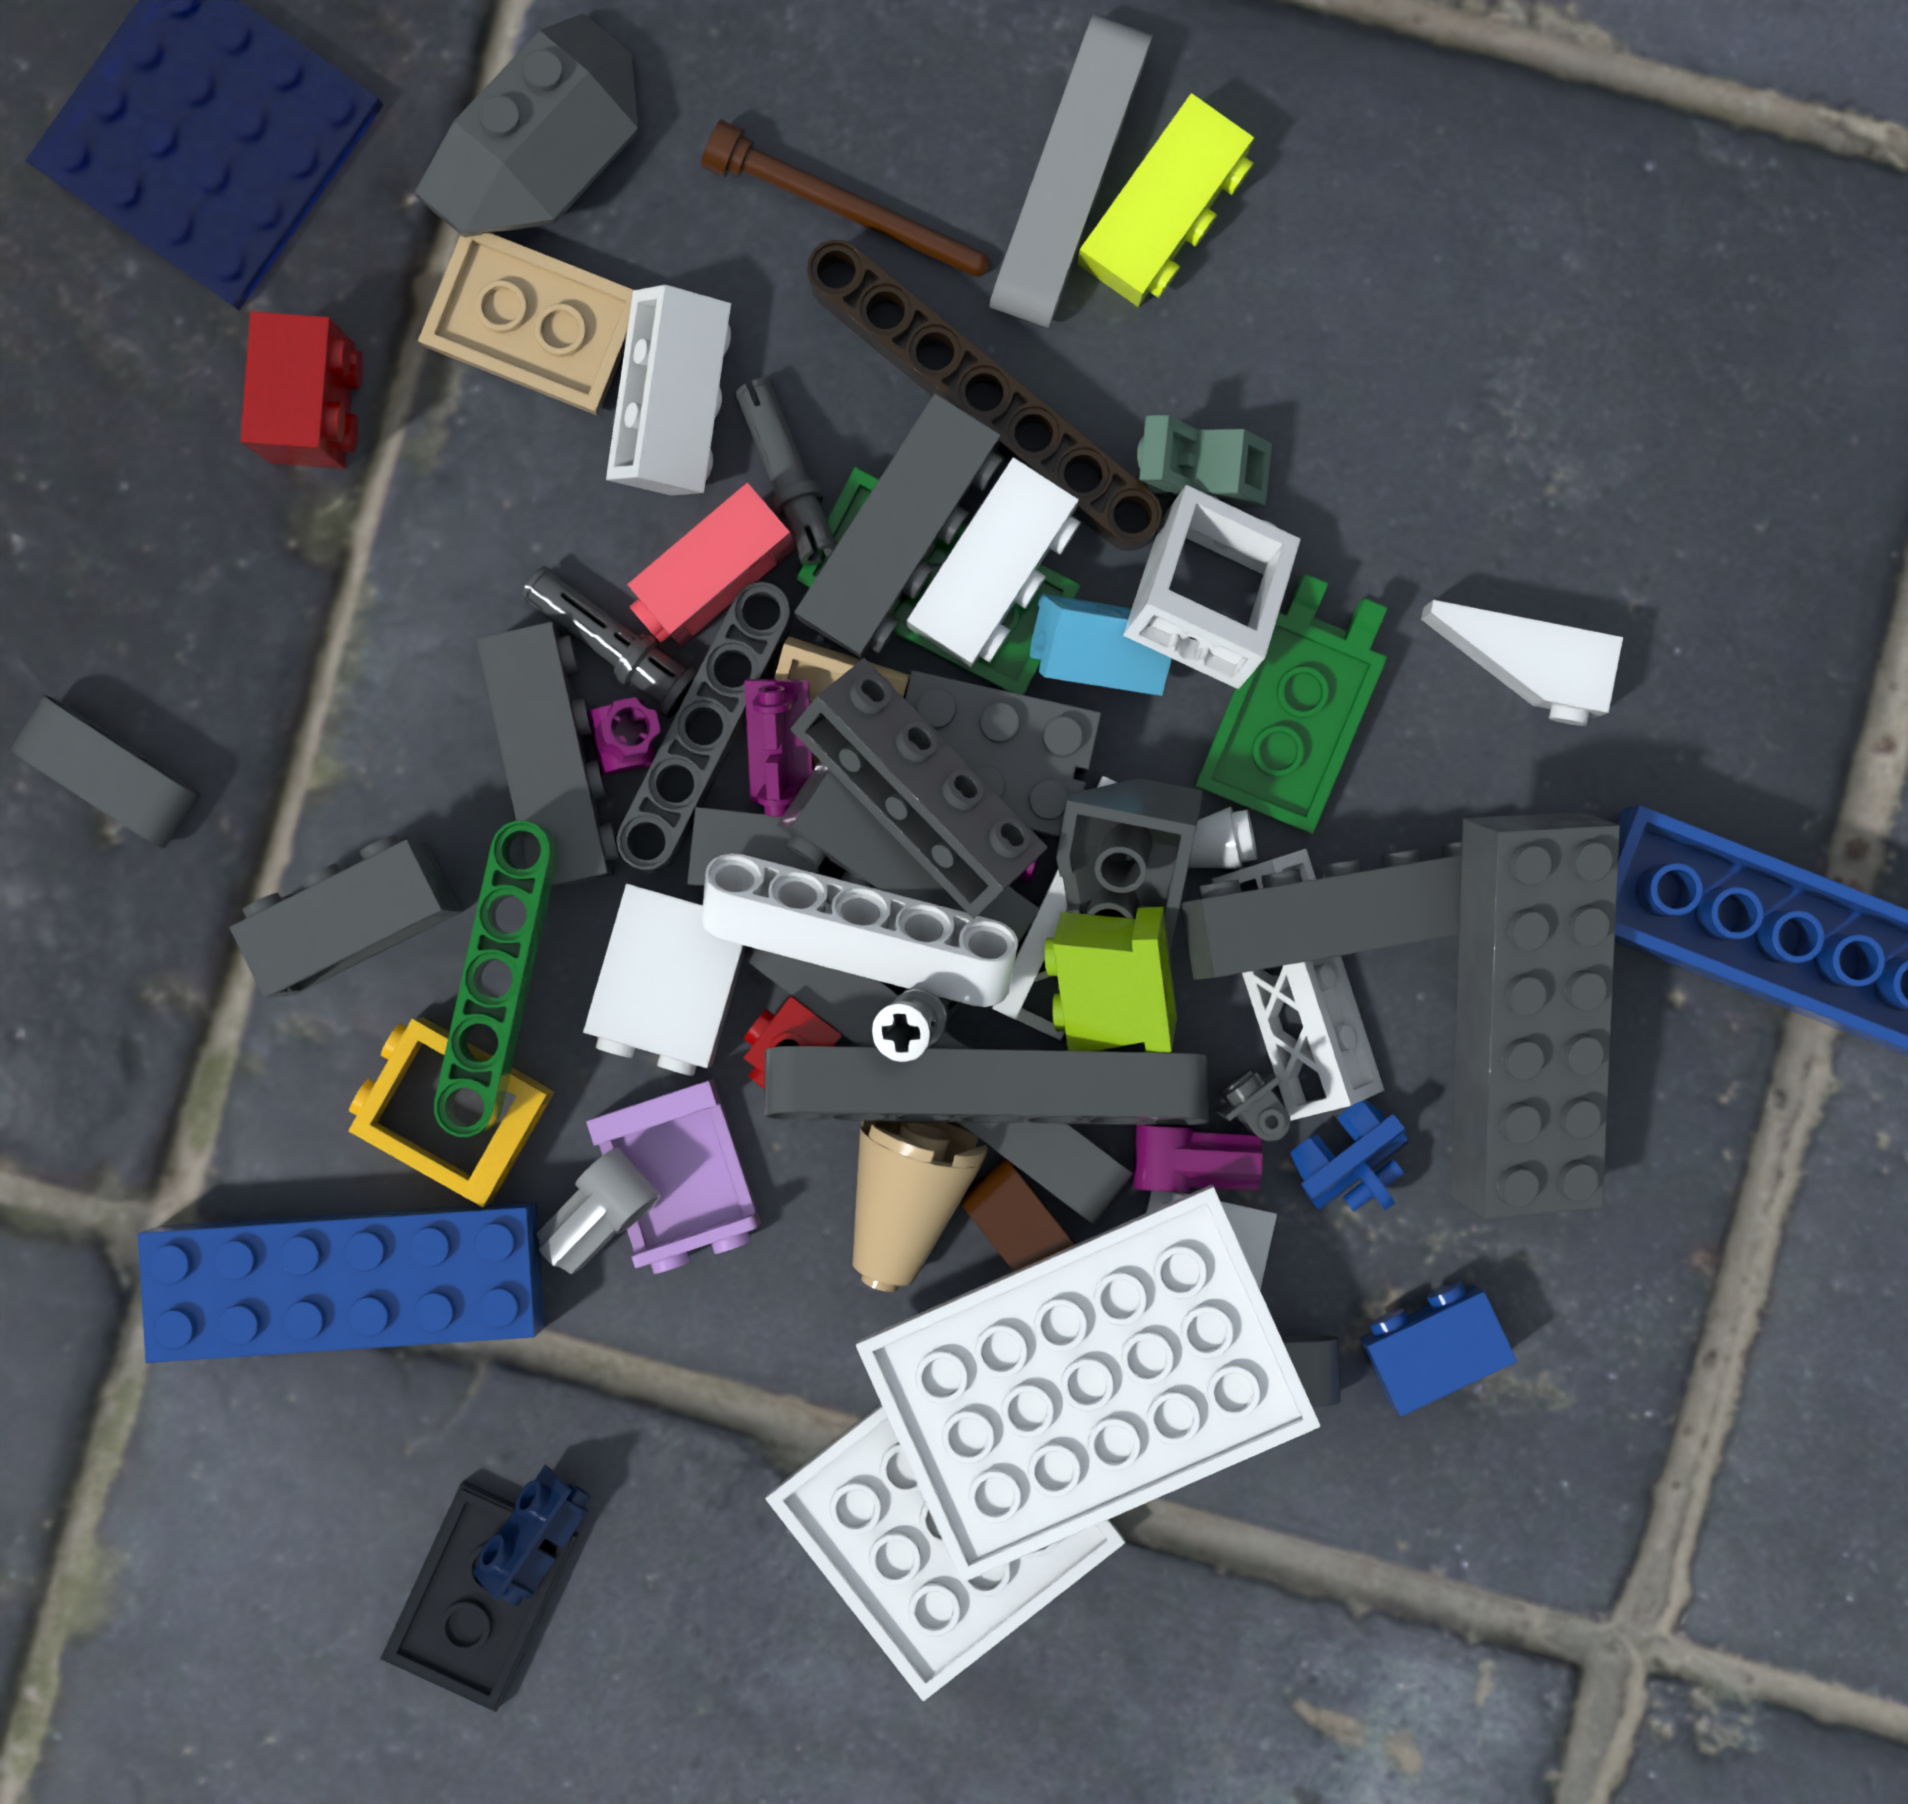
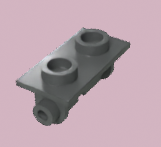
[1214,1070,1290,1141]

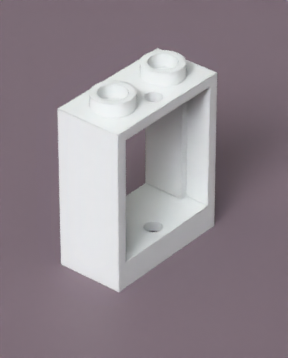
[1123,485,1301,689]

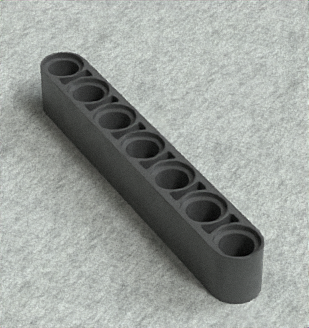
[745,948,1134,1224]
[764,1046,1209,1126]

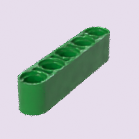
[434,821,558,1137]

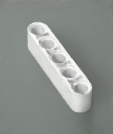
[702,853,1018,1007]

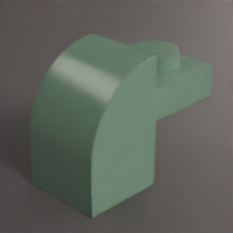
[1137,415,1272,506]

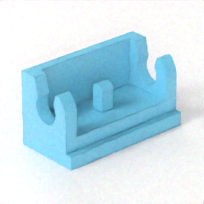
[1030,593,1172,696]

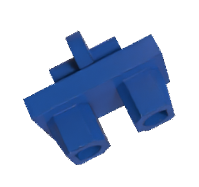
[1290,1099,1409,1212]

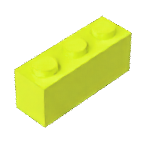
[1077,93,1254,308]

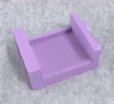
[586,1078,761,1274]

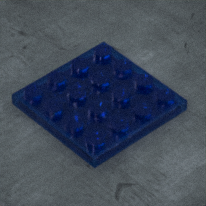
[25,0,384,311]

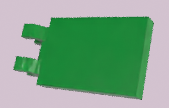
[1194,574,1388,834]

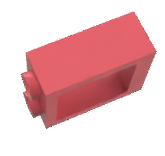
[627,482,797,648]

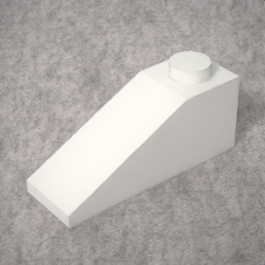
[1421,600,1623,726]

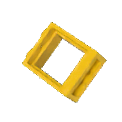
[348,1017,555,1207]

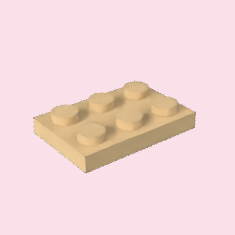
[418,232,634,416]

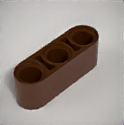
[960,1159,1076,1272]

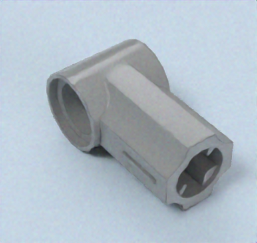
[536,1147,661,1274]

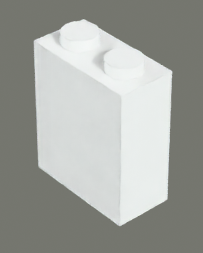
[583,884,747,1076]

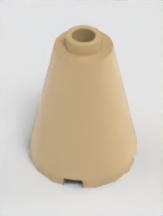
[852,1121,988,1292]

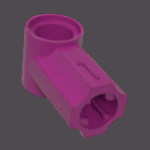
[588,697,660,775]
[1133,1125,1263,1192]

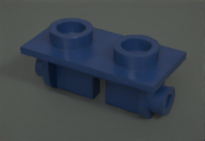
[472,1464,591,1606]

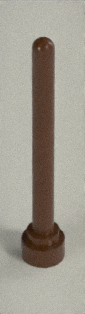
[701,119,990,277]

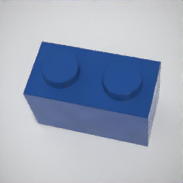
[1359,1281,1518,1417]

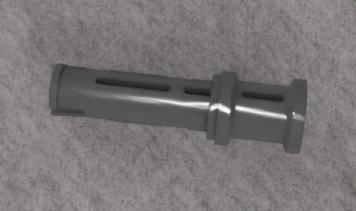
[521,566,698,718]
[872,988,965,1062]

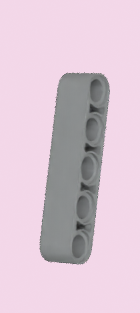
[989,14,1153,328]

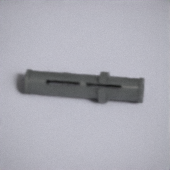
[734,378,838,565]

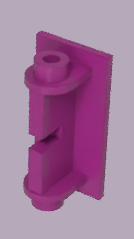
[744,679,813,817]

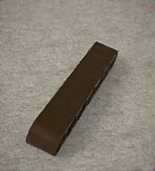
[807,239,1162,551]

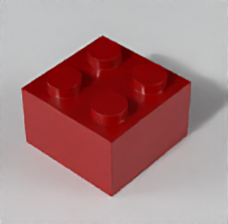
[240,311,363,469]

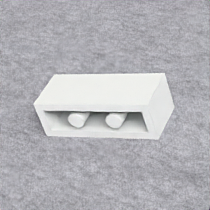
[606,285,731,496]
[907,457,1081,670]

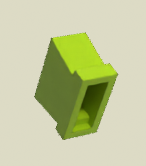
[1044,907,1177,1053]

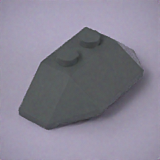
[415,13,638,238]

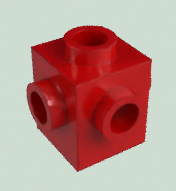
[743,996,843,1089]

